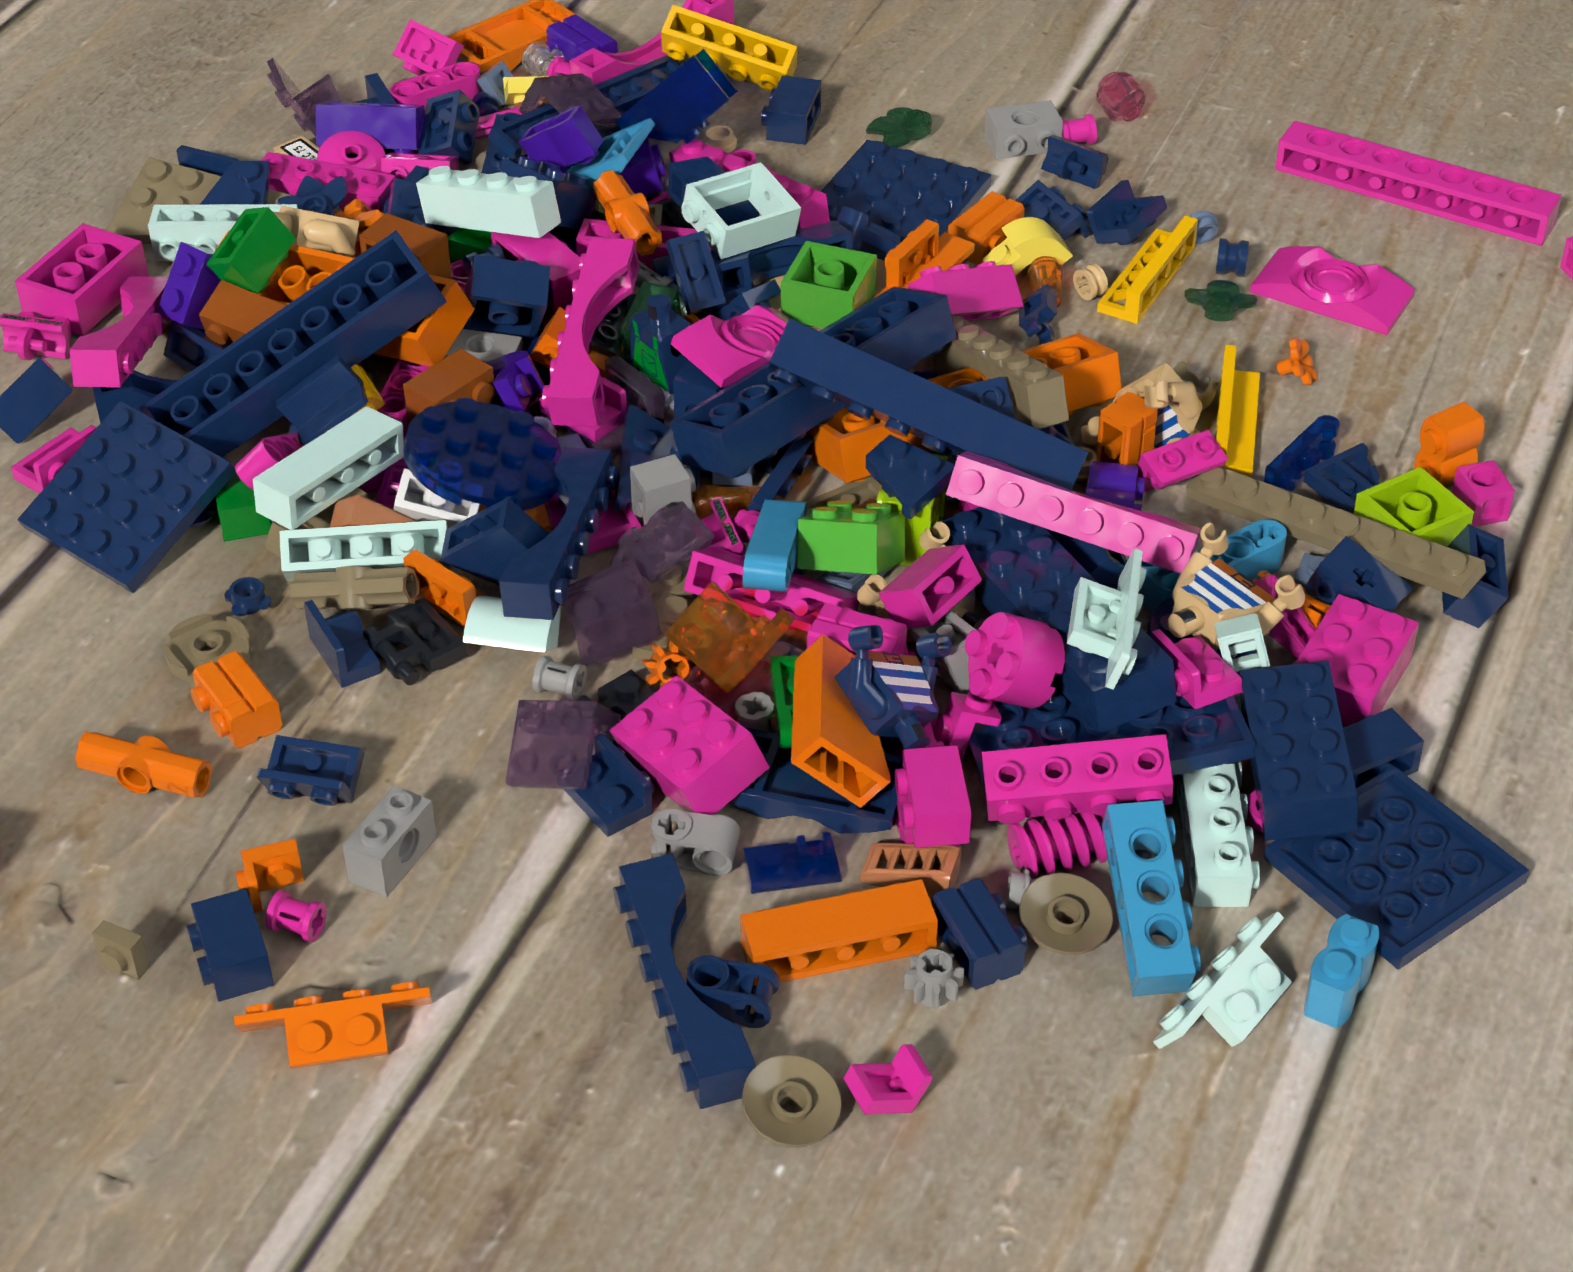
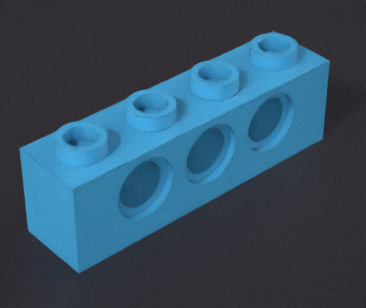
[1102,800,1201,997]

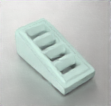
[1214,613,1270,711]

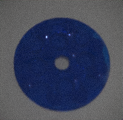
[403,398,562,511]

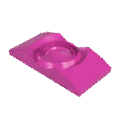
[1250,246,1415,335]
[671,305,789,388]

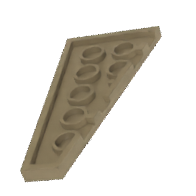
[106,157,342,244]

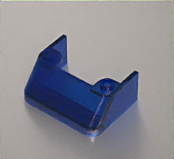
[615,49,738,144]

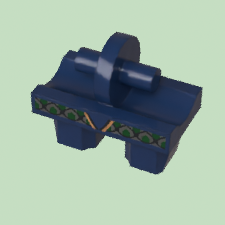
[1041,135,1108,189]

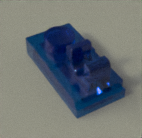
[744,832,842,894]

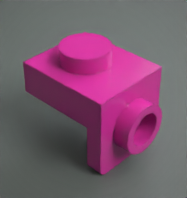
[934,692,1002,761]
[843,1044,932,1115]

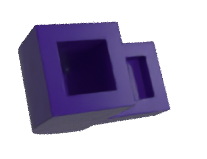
[486,351,545,416]

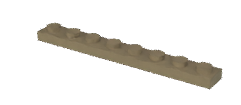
[1186,467,1486,599]

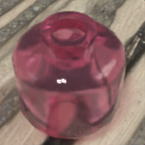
[1096,71,1146,122]

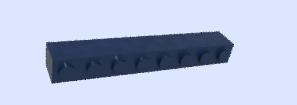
[769,318,1088,490]

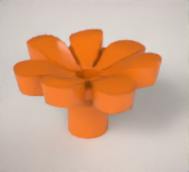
[1277,337,1318,385]

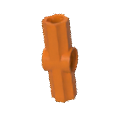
[593,170,662,256]
[75,731,213,798]

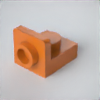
[235,839,304,913]

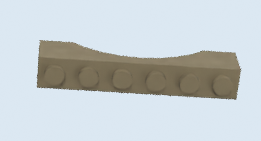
[932,316,1069,430]

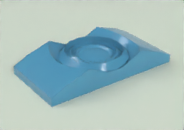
[564,118,655,187]

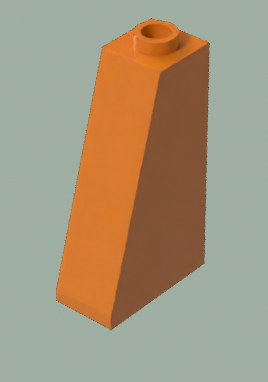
[791,634,890,808]

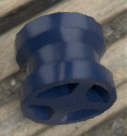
[1216,238,1249,277]

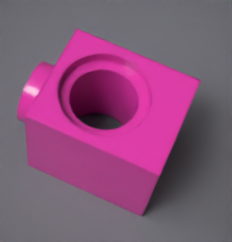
[1452,460,1515,527]

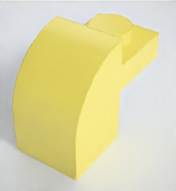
[982,217,1073,279]

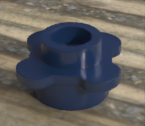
[224,577,272,617]

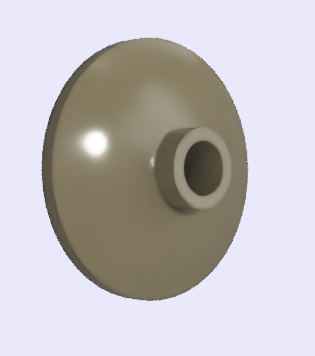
[1019,873,1113,955]
[742,1055,841,1148]

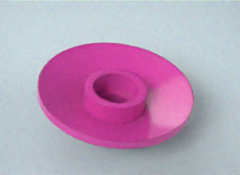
[317,131,386,172]

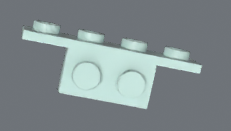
[1067,548,1147,690]
[1153,911,1292,1049]

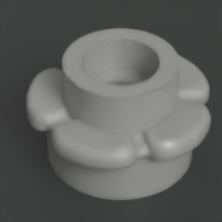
[1005,869,1036,910]

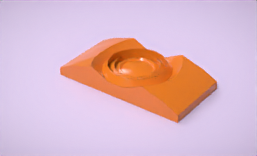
[446,0,583,72]

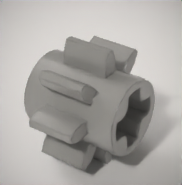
[904,948,964,1009]

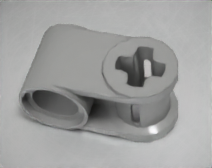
[651,808,740,876]

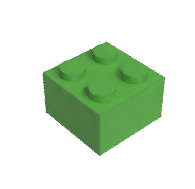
[781,241,877,328]
[798,500,905,575]

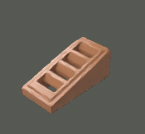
[330,494,419,527]
[860,843,961,898]

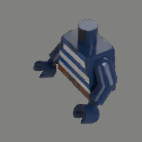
[835,625,952,749]

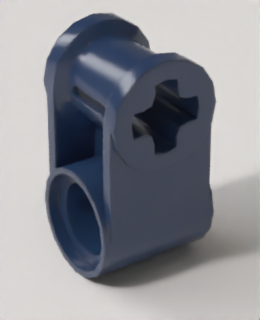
[686,955,780,1028]

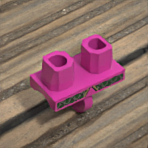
[0,311,72,361]
[695,497,760,557]

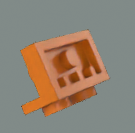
[403,549,487,628]

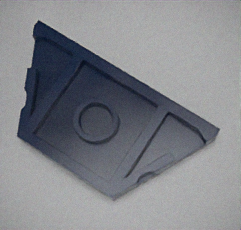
[613,404,699,510]

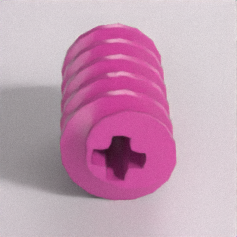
[1007,812,1107,878]

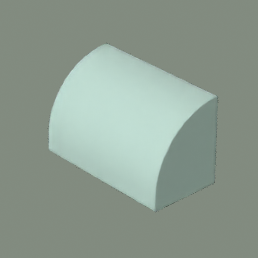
[463,595,561,653]

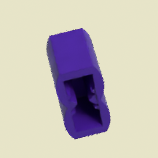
[518,106,604,172]
[1086,460,1145,511]

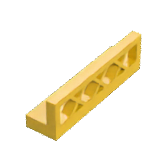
[1097,215,1198,324]
[1215,345,1260,478]

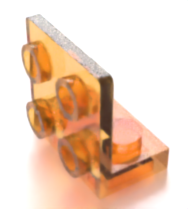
[665,582,794,693]

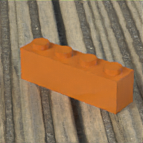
[740,879,938,986]

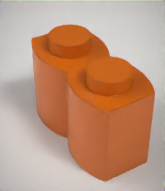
[1414,402,1485,488]

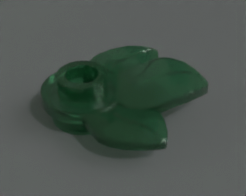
[866,107,933,148]
[1184,280,1258,321]

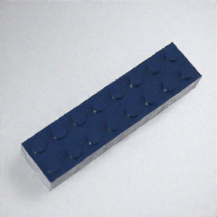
[139,230,447,458]
[669,286,957,478]
[941,507,1177,734]

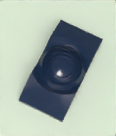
[729,727,903,834]

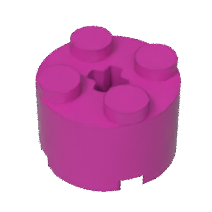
[965,612,1065,709]

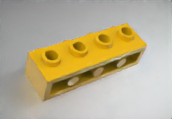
[661,5,797,92]

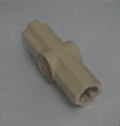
[290,566,419,611]

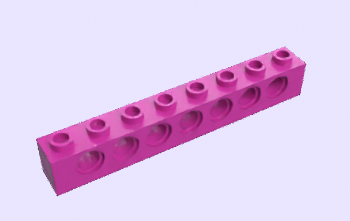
[1275,120,1562,246]

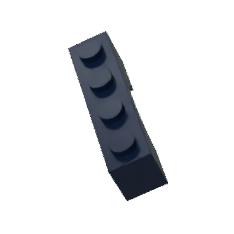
[710,221,854,300]

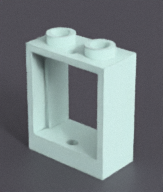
[681,162,801,259]

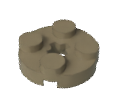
[164,614,251,688]

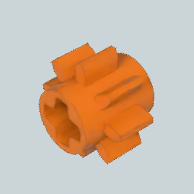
[641,640,697,689]

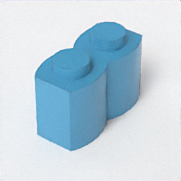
[1304,914,1379,1029]

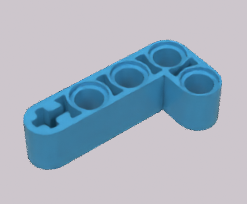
[743,499,807,592]
[1128,520,1287,613]

